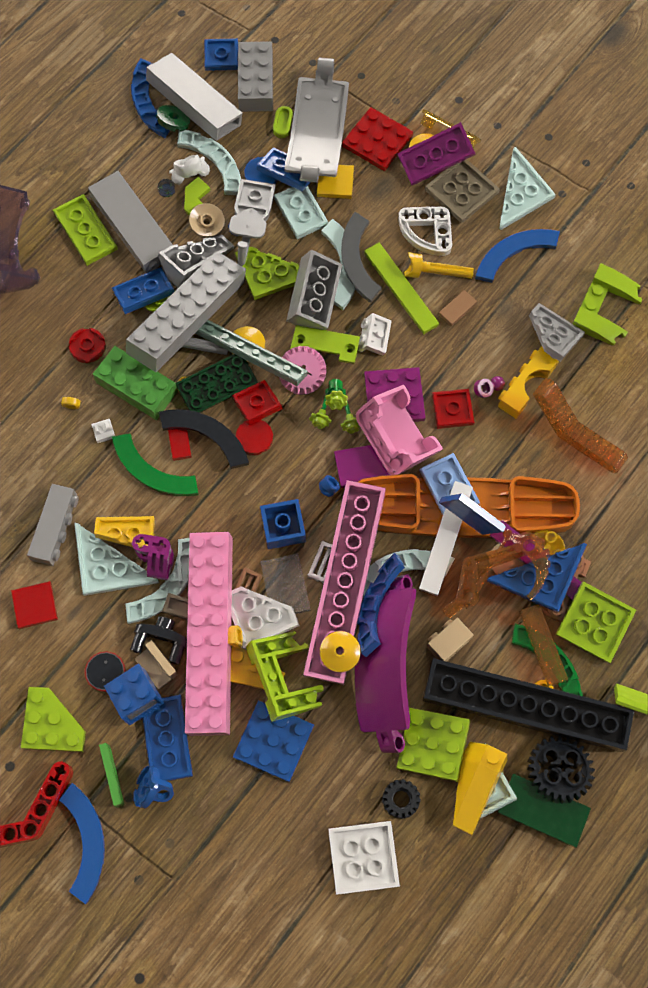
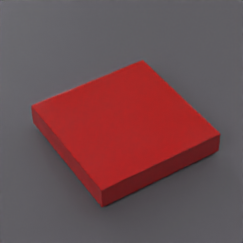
[232,380,282,425]
[432,389,475,429]
[11,581,58,629]

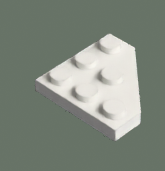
[231,587,300,650]

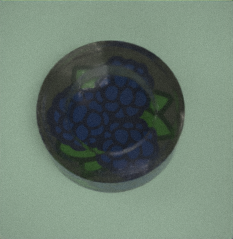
[157,179,175,197]

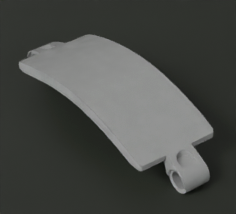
[285,57,349,182]

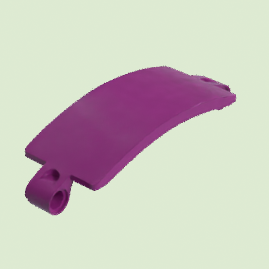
[355,575,416,753]

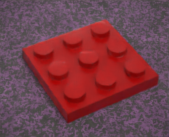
[342,107,413,172]

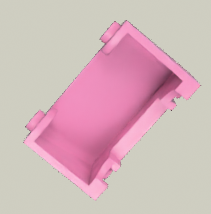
[356,385,443,475]

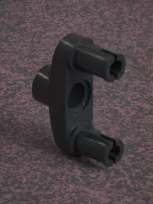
[130,617,187,665]

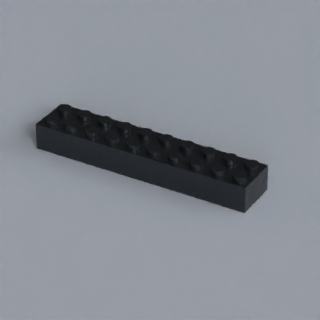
[422,658,634,752]

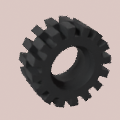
[382,779,421,819]

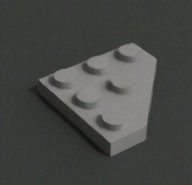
[529,303,585,362]

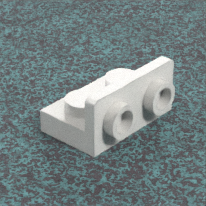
[358,313,391,355]

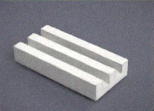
[308,541,332,584]

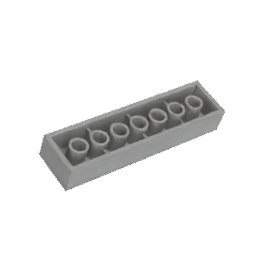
[126,251,246,372]

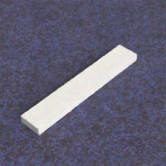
[419,481,473,596]

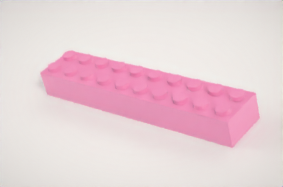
[303,480,385,685]
[185,532,233,736]

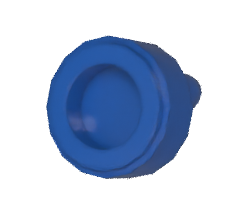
[319,475,340,497]

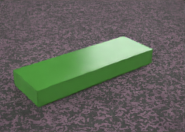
[99,743,124,808]

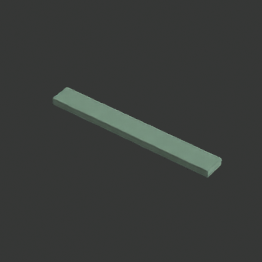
[195,320,308,386]

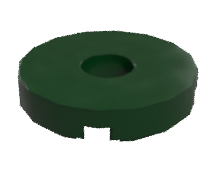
[156,105,190,132]

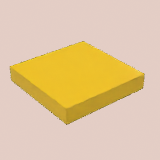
[317,165,354,199]

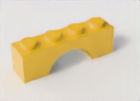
[498,346,559,419]

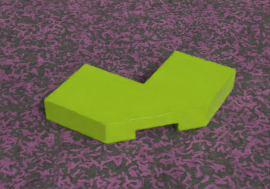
[184,177,211,216]

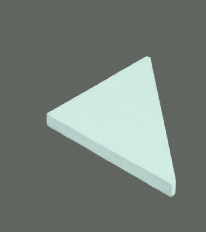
[499,147,556,230]
[74,523,159,596]

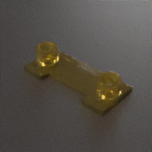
[420,109,481,149]

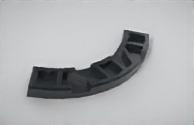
[159,409,249,469]

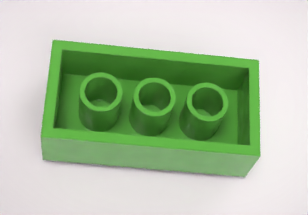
[93,346,178,420]

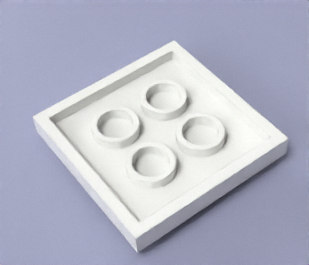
[328,821,400,895]

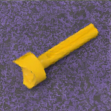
[404,252,474,279]

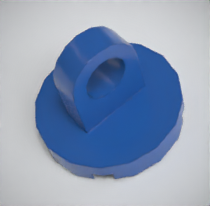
[133,766,174,809]

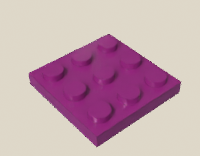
[364,367,426,422]

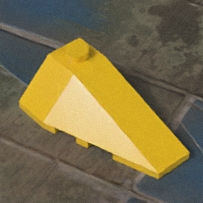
[453,742,507,835]

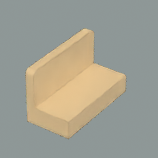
[135,640,178,689]

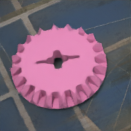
[279,346,326,394]

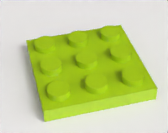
[555,582,636,663]
[397,708,470,782]

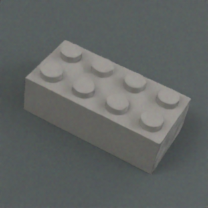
[238,42,273,112]
[286,250,343,330]

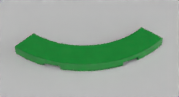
[112,433,199,496]
[511,623,583,696]

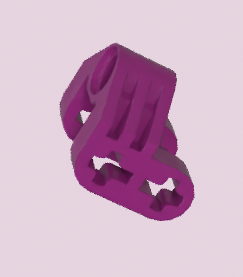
[132,534,175,580]

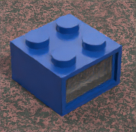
[104,663,164,725]

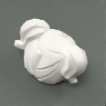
[169,155,210,185]

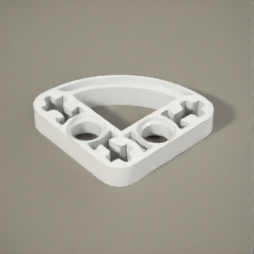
[398,207,452,256]

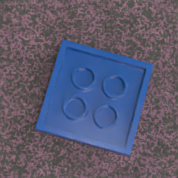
[233,700,314,783]

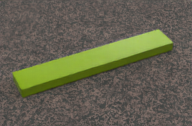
[364,242,439,335]

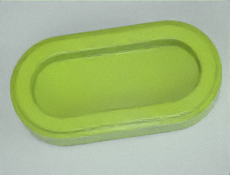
[273,106,293,138]

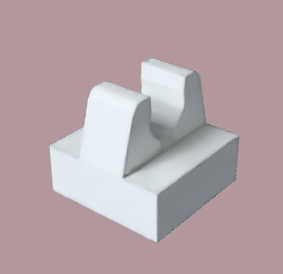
[91,419,115,443]

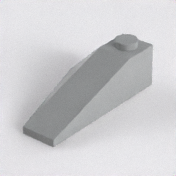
[158,235,234,288]

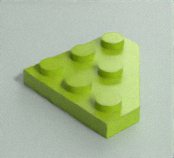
[235,246,299,300]
[21,687,86,752]

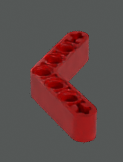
[0,761,73,848]

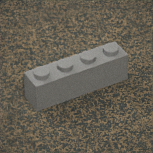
[27,484,79,566]

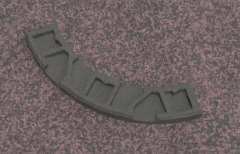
[341,212,382,303]

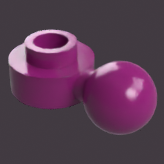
[474,376,505,398]

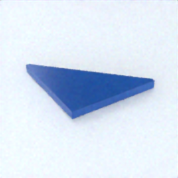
[487,543,587,613]

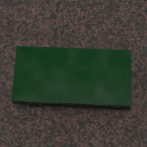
[176,354,258,413]
[497,774,591,848]

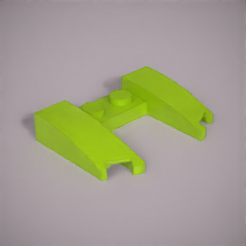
[573,263,642,345]
[246,631,323,722]

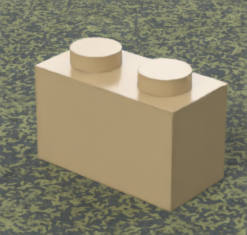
[427,617,474,662]

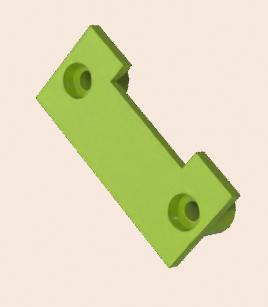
[290,325,360,364]

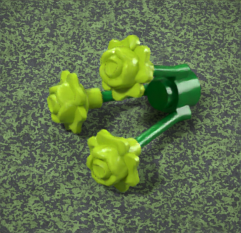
[309,379,360,434]

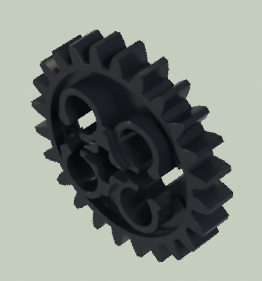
[527,736,595,804]

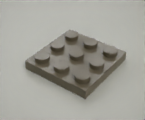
[425,159,500,223]

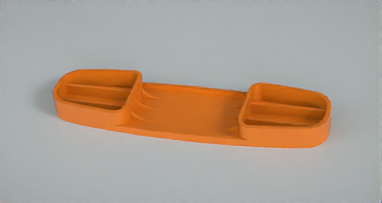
[358,474,580,538]

